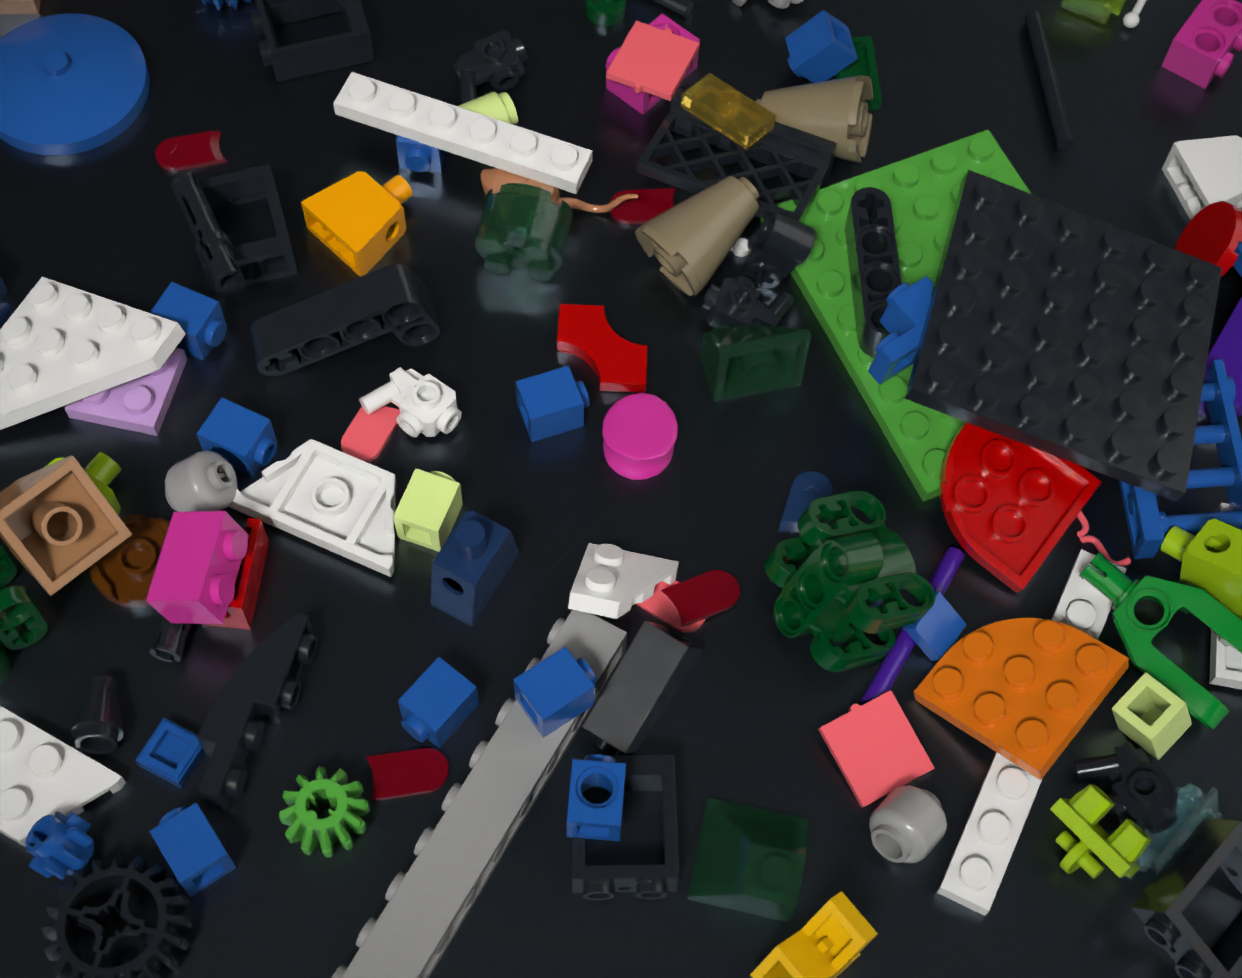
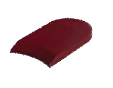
[155,131,227,172]
[610,188,676,225]
[661,570,740,626]
[366,748,449,800]

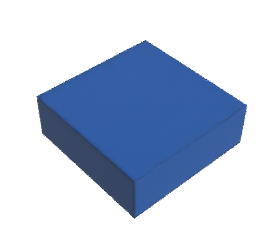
[903,592,966,661]
[135,718,205,789]

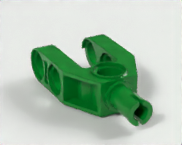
[1079,552,1242,730]

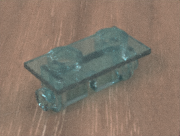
[1137,783,1222,876]

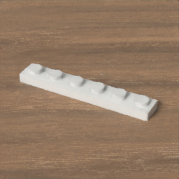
[333,72,593,194]

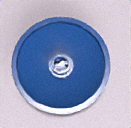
[0,13,150,156]

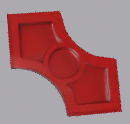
[557,304,647,393]

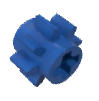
[26,811,94,880]

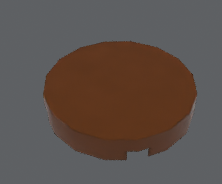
[89,514,170,608]

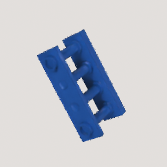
[1119,359,1242,559]

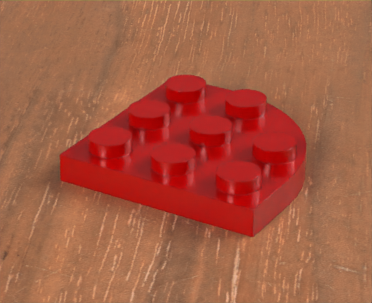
[940,422,1102,593]

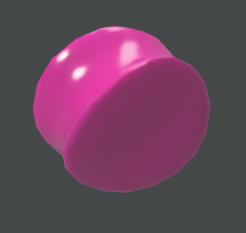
[602,393,678,480]

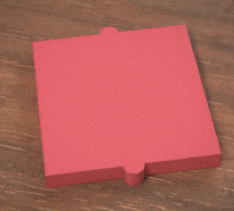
[606,21,700,101]
[818,690,935,808]

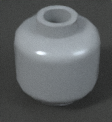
[165,450,238,512]
[869,785,947,863]

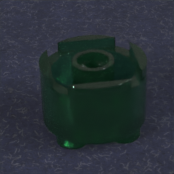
[474,183,573,281]

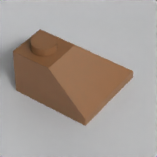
[0,455,132,596]

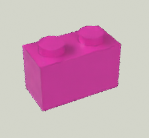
[146,511,249,624]

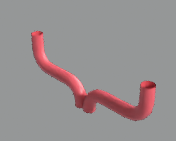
[1077,511,1131,567]

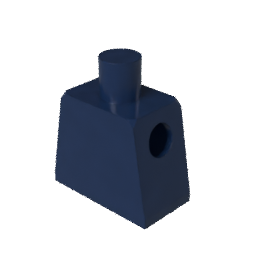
[431,510,519,627]

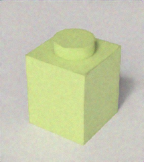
[393,468,463,552]
[1111,672,1192,760]

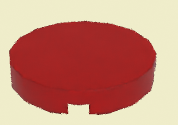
[1175,201,1242,278]

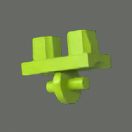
[1050,784,1152,879]

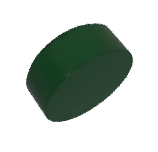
[586,0,626,26]

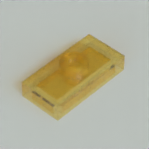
[681,73,776,150]

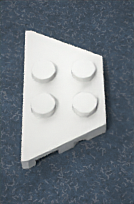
[229,439,396,577]
[0,706,126,847]

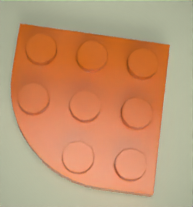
[914,618,1129,780]

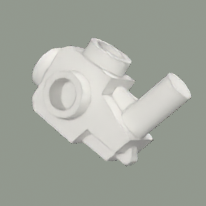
[359,367,462,437]

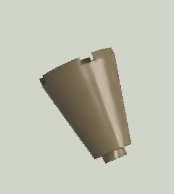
[753,75,873,163]
[635,176,759,297]

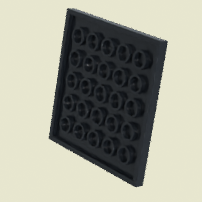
[905,170,1222,502]

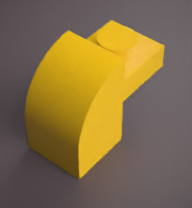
[750,891,878,978]

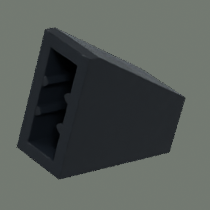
[582,621,704,756]

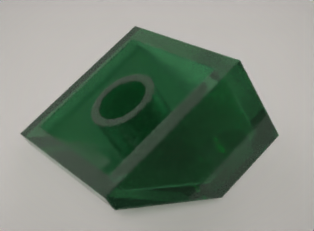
[700,324,812,402]
[687,798,809,922]

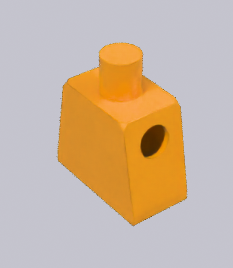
[301,171,413,277]

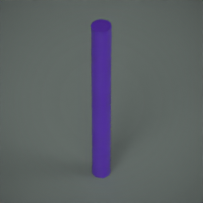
[860,547,965,705]

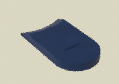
[778,471,833,534]

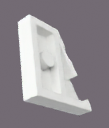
[568,543,679,619]

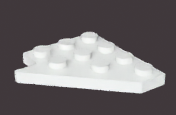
[0,277,186,430]

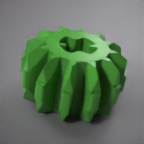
[279,766,370,858]

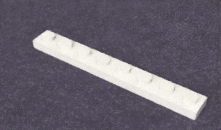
[937,549,1126,916]

